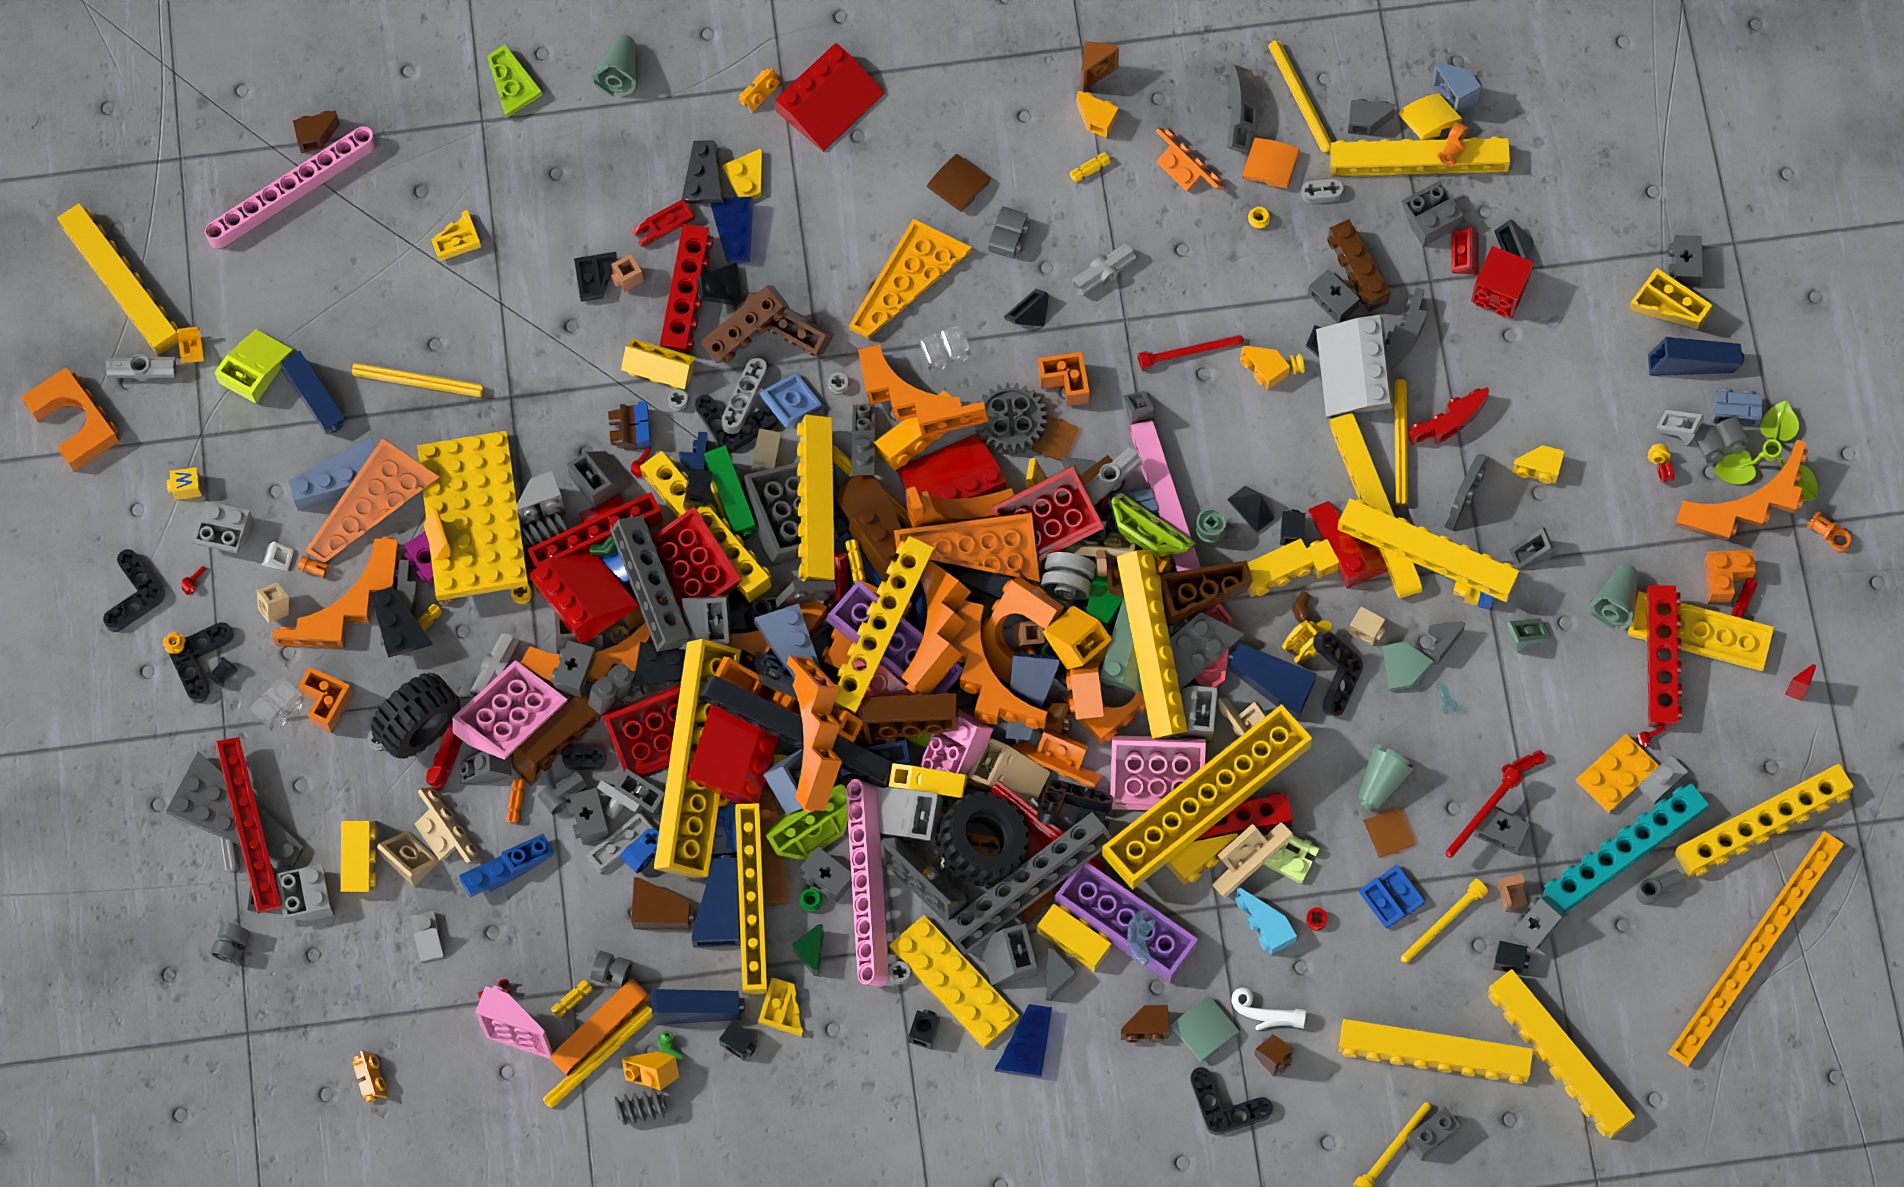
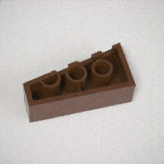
[848,498,915,590]
[1160,560,1253,627]
[512,693,601,786]
[862,693,959,746]

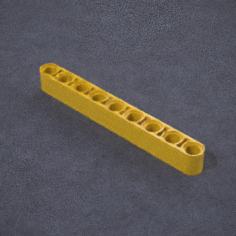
[1329,413,1422,599]

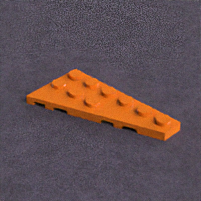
[305,438,440,563]
[894,513,1040,582]

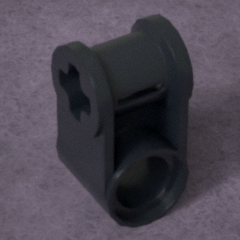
[744,595,785,628]

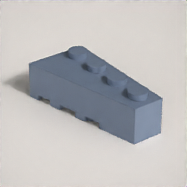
[289,437,376,511]
[754,604,821,679]

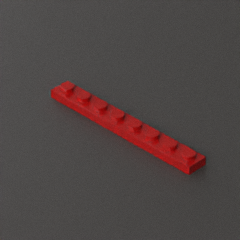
[216,737,281,914]

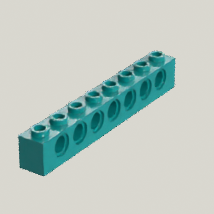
[1542,783,1709,913]

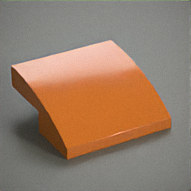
[1242,138,1300,188]

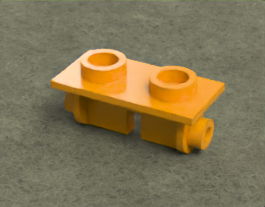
[738,68,781,113]
[353,1051,387,1103]

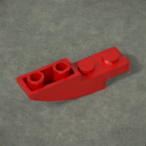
[1408,387,1489,446]

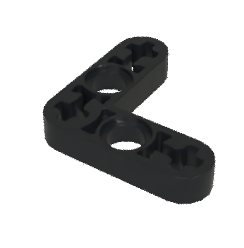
[695,395,778,452]
[103,549,164,632]
[169,622,233,703]
[1313,632,1363,716]
[1036,780,1113,825]
[1190,1067,1273,1135]

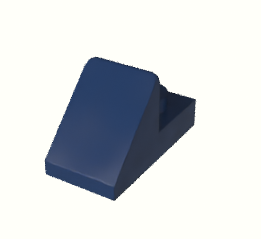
[678,432,709,471]

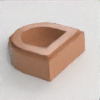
[1096,550,1107,577]

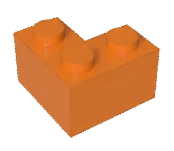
[1038,352,1090,406]
[1704,550,1756,604]
[1066,659,1104,720]
[298,666,353,733]

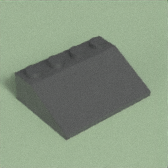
[741,462,840,566]
[880,837,969,923]

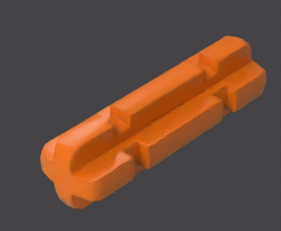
[506,778,526,824]

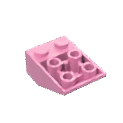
[919,709,993,775]

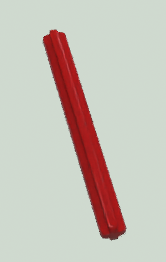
[991,781,1107,873]

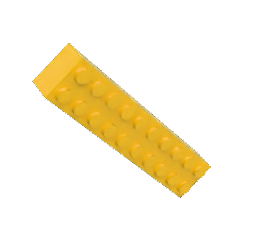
[654,639,741,879]
[1102,704,1312,890]

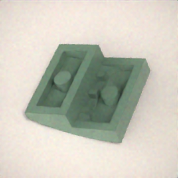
[1170,996,1240,1062]

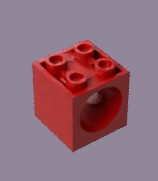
[1471,246,1534,318]

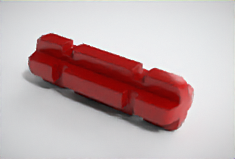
[1731,578,1758,619]
[1501,750,1546,774]

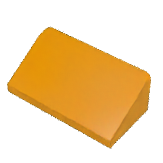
[424,508,451,560]

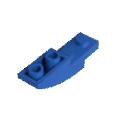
[459,834,554,898]

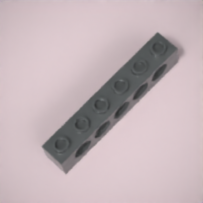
[610,516,690,652]

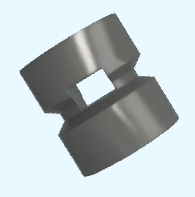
[210,922,251,965]
[590,950,633,989]

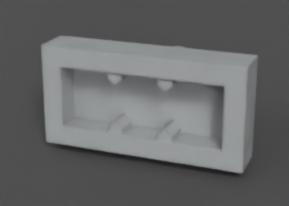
[1638,755,1688,804]
[597,780,644,819]

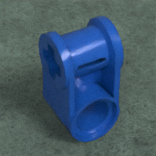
[620,829,659,874]

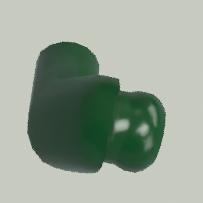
[590,534,618,556]

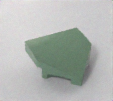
[1383,642,1435,692]

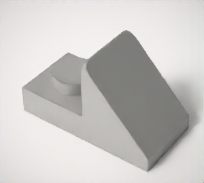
[1656,410,1704,445]
[411,911,444,963]

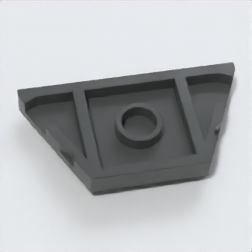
[1445,453,1490,531]
[1169,612,1244,690]

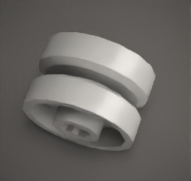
[1040,552,1096,601]

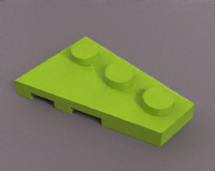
[487,44,542,119]

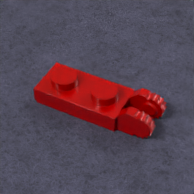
[632,199,695,247]
[425,724,463,791]

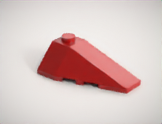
[1308,501,1388,589]

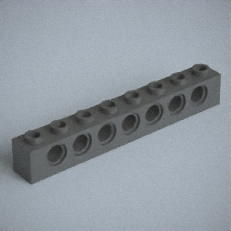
[942,812,1113,955]

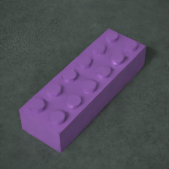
[826,580,963,695]
[1055,862,1198,984]

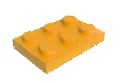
[1576,734,1659,813]

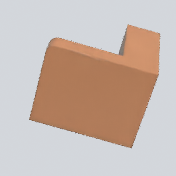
[1497,873,1528,912]

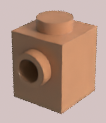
[611,254,644,293]
[1012,621,1045,648]

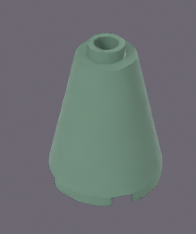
[593,35,636,96]
[1588,564,1639,629]
[1358,743,1415,811]

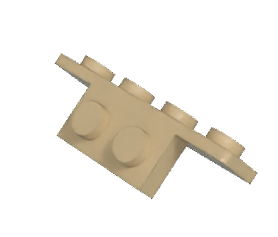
[1216,698,1267,736]
[415,788,482,864]
[1212,822,1294,898]

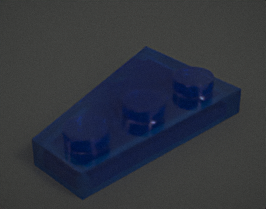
[710,196,753,264]
[994,1004,1052,1078]

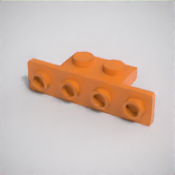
[1156,128,1225,192]
[1012,729,1102,788]

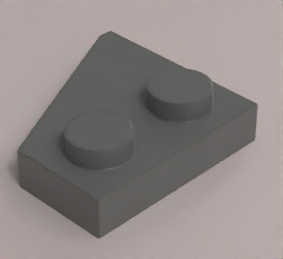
[776,581,836,608]

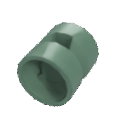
[1196,508,1226,547]

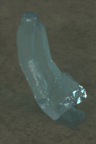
[1127,908,1155,966]

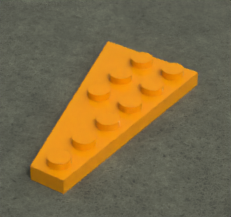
[849,219,972,339]

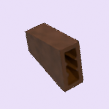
[632,877,695,930]

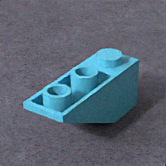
[1235,888,1297,955]

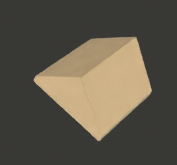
[377,831,440,887]

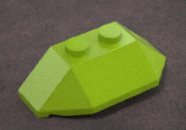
[1111,493,1196,557]
[765,784,848,860]

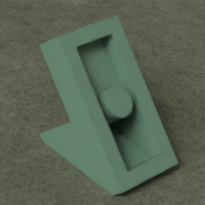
[1507,618,1550,652]

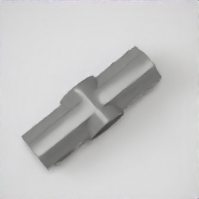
[1071,243,1136,296]
[106,354,177,381]
[1086,447,1143,505]
[470,633,520,697]

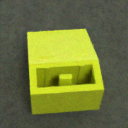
[214,329,293,404]

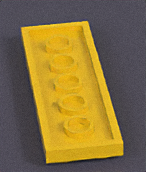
[1627,591,1774,672]
[889,915,1019,1049]

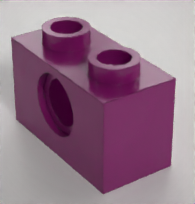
[403,531,435,588]

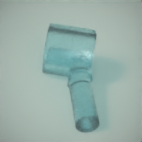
[1436,684,1457,714]

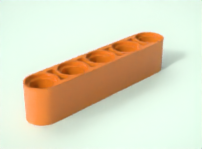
[550,979,650,1076]

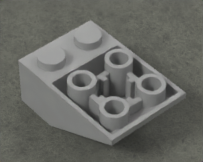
[875,785,944,842]

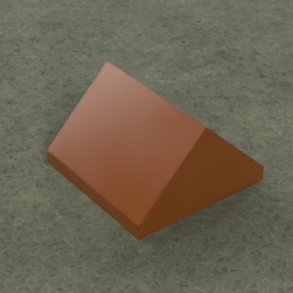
[1081,41,1119,92]

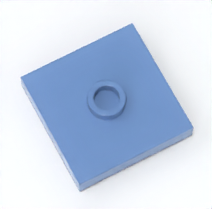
[760,372,823,428]

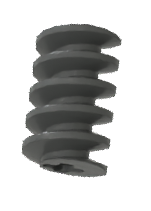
[521,513,569,552]
[614,1089,666,1125]

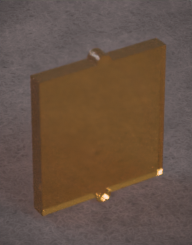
[1029,415,1078,462]
[1363,807,1415,858]

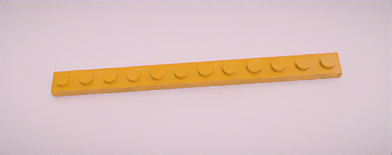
[1668,831,1844,1067]

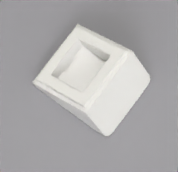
[262,541,294,571]

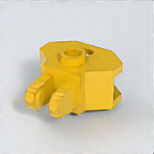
[1282,620,1333,665]

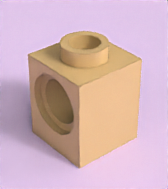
[257,582,289,623]
[1348,607,1386,646]

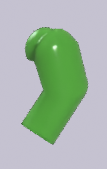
[658,1031,684,1066]

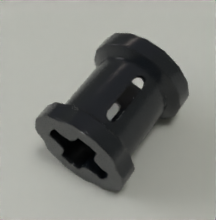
[207,657,238,687]

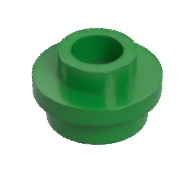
[799,888,823,912]

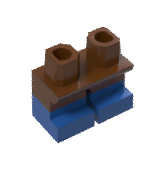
[608,401,651,450]

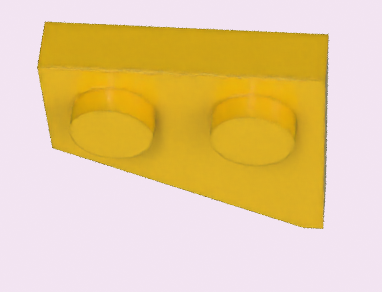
[722,148,762,205]
[431,210,481,261]
[757,977,803,1037]

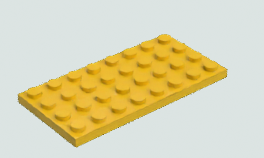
[417,431,528,601]

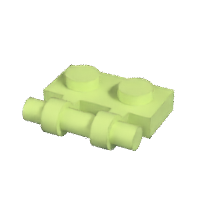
[1262,832,1320,884]

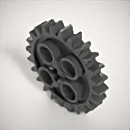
[976,383,1047,454]

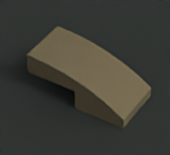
[751,429,782,473]

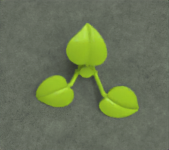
[1714,401,1818,501]

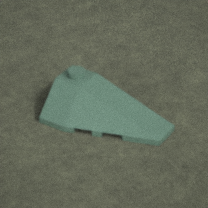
[1100,598,1143,694]

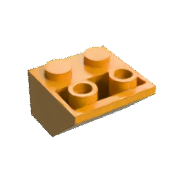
[1042,606,1112,670]

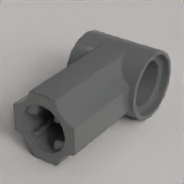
[538,771,588,815]
[1636,869,1685,905]

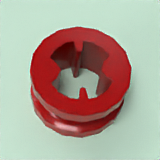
[1657,461,1674,483]
[1306,907,1328,931]

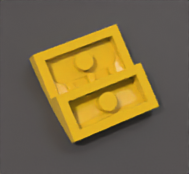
[1399,93,1462,140]

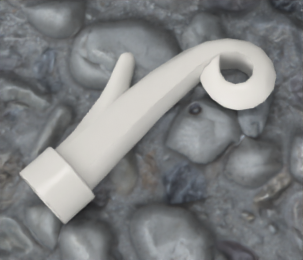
[1232,988,1307,1030]

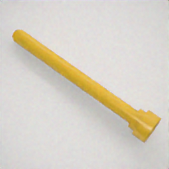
[1401,878,1489,963]
[1353,1102,1432,1187]

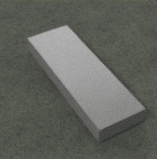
[586,812,655,874]

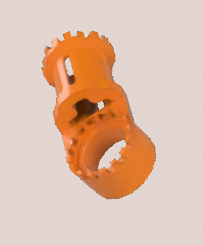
[1437,121,1468,167]
[1807,511,1851,552]

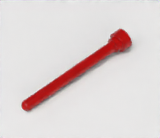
[1137,335,1244,370]
[1445,768,1523,858]

